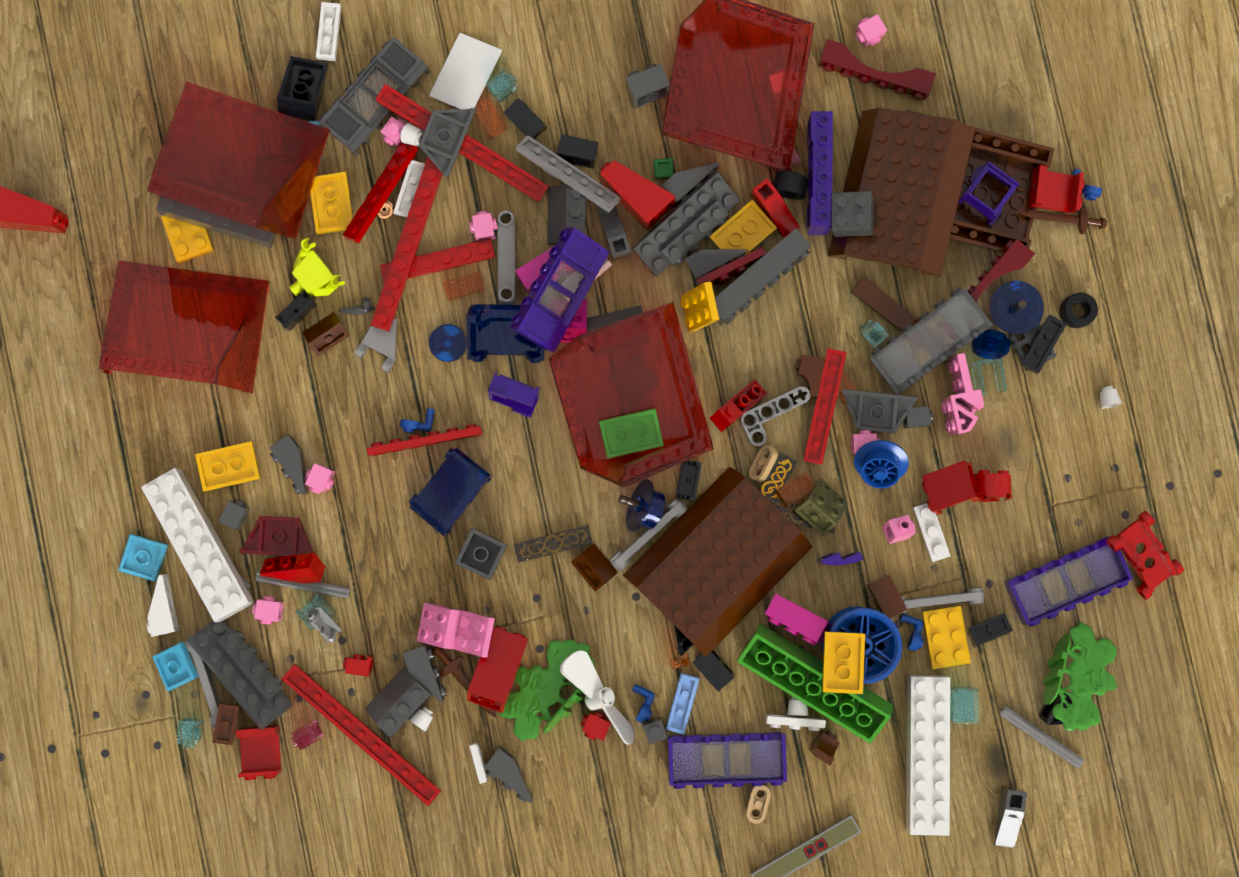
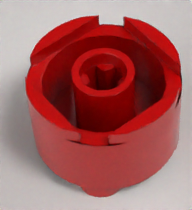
[974,470,1012,502]

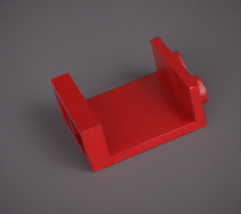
[1028,165,1085,214]
[922,460,982,515]
[236,725,281,780]

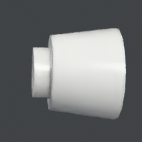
[400,123,424,146]
[1099,386,1122,409]
[787,696,809,716]
[408,706,433,732]

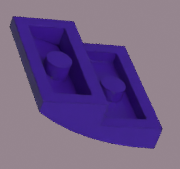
[817,552,863,565]

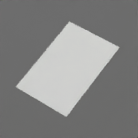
[429,33,502,109]

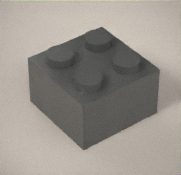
[626,64,670,109]
[832,191,874,237]
[455,528,508,580]

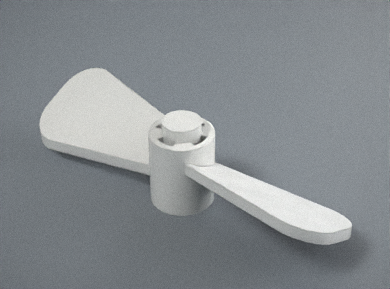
[560,650,635,745]

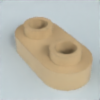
[749,445,778,482]
[746,784,771,824]

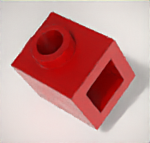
[580,710,611,741]

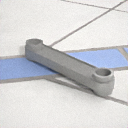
[497,210,516,304]
[609,498,687,572]
[901,587,984,613]
[185,640,221,729]

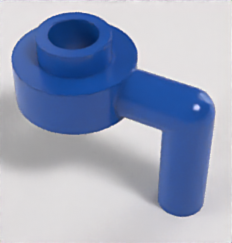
[1072,169,1102,201]
[399,408,435,433]
[900,613,924,652]
[632,684,655,724]

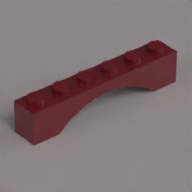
[818,39,936,100]
[940,238,1035,341]

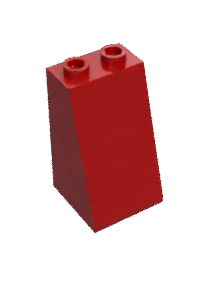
[600,160,676,231]
[0,186,69,234]
[467,626,528,713]

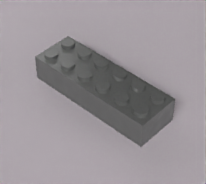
[156,173,283,248]
[715,229,811,326]

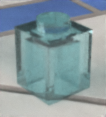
[486,70,517,103]

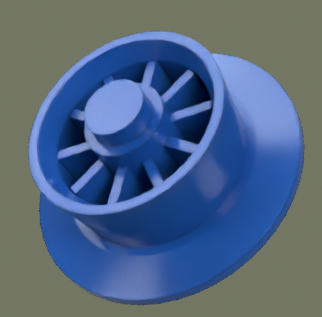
[854,440,909,488]

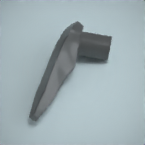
[338,297,375,315]

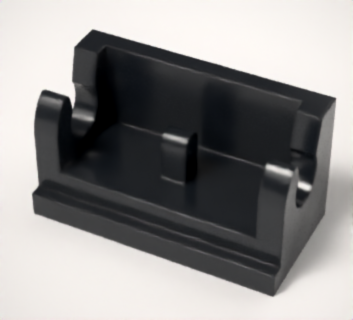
[504,98,547,140]
[557,134,598,169]
[275,291,317,331]
[675,460,702,501]
[968,613,1013,648]
[692,650,735,692]

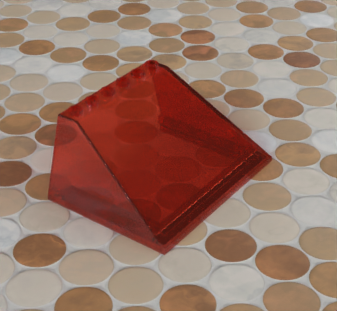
[661,0,815,171]
[147,82,330,239]
[99,261,270,394]
[548,302,714,487]

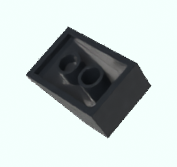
[277,56,328,121]

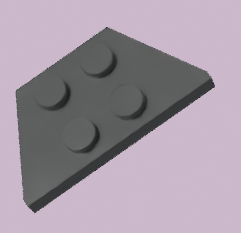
[419,108,476,178]
[842,389,918,433]

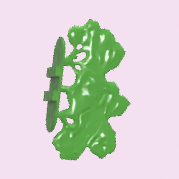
[1043,622,1117,731]
[499,640,594,741]

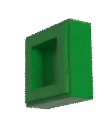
[654,158,674,179]

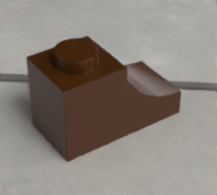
[794,355,825,398]
[809,730,840,766]

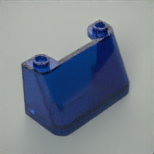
[466,304,545,363]
[409,448,493,536]

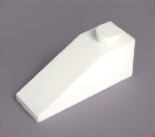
[146,574,180,637]

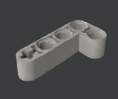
[740,386,810,447]

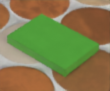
[599,408,664,459]

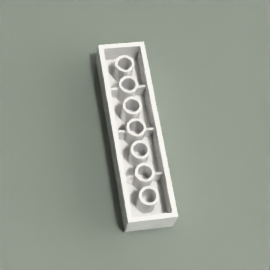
[141,468,255,622]
[906,675,950,836]

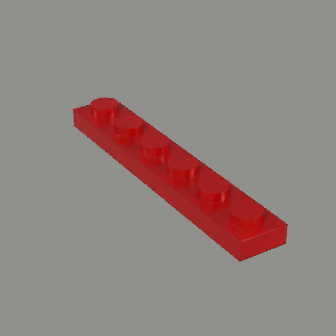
[342,142,419,244]
[380,238,495,284]
[803,348,847,465]
[366,424,483,457]

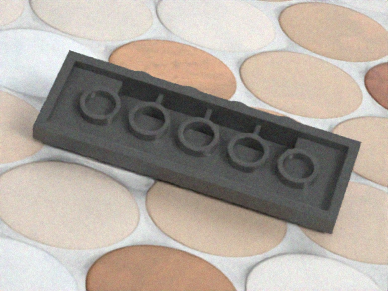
[631,171,740,277]
[187,621,293,731]

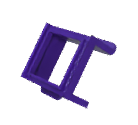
[958,161,1020,226]
[488,372,540,418]

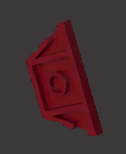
[696,247,766,286]
[239,516,314,556]

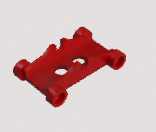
[1106,511,1185,600]

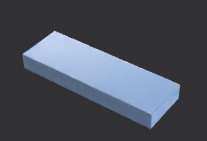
[665,673,700,734]

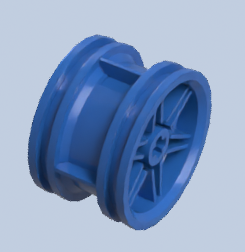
[821,606,902,684]

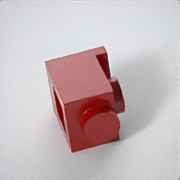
[343,654,374,677]

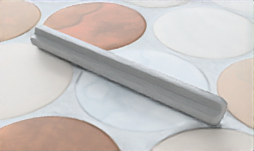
[255,571,350,598]
[999,706,1084,768]

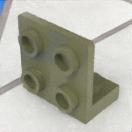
[795,479,848,536]

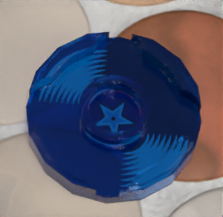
[429,324,467,362]
[971,330,1011,360]

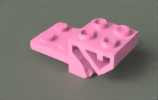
[941,353,984,436]
[417,603,495,657]

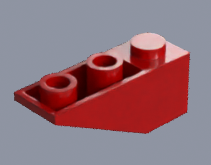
[750,178,800,238]
[709,379,768,432]
[260,553,326,584]

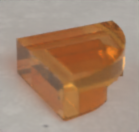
[670,658,690,669]

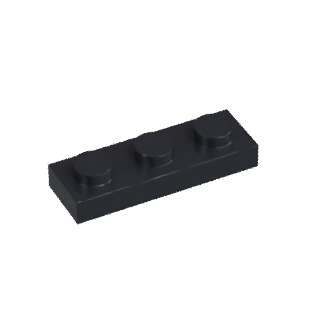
[1020,315,1067,374]

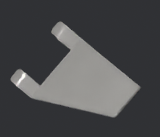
[355,318,397,373]

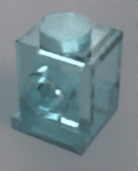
[859,319,889,348]
[177,718,204,748]

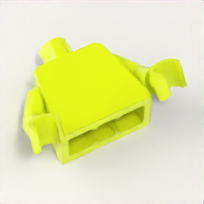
[289,237,345,297]

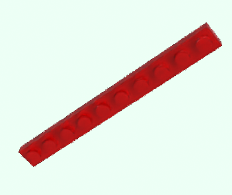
[375,84,549,203]
[371,157,443,332]
[282,664,442,806]

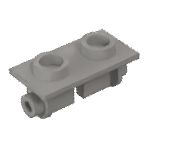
[304,606,343,643]

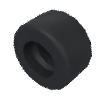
[773,170,809,200]
[1059,292,1098,328]

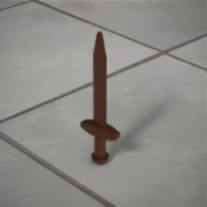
[1020,207,1107,235]
[432,646,496,717]

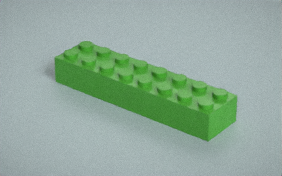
[737,623,893,744]

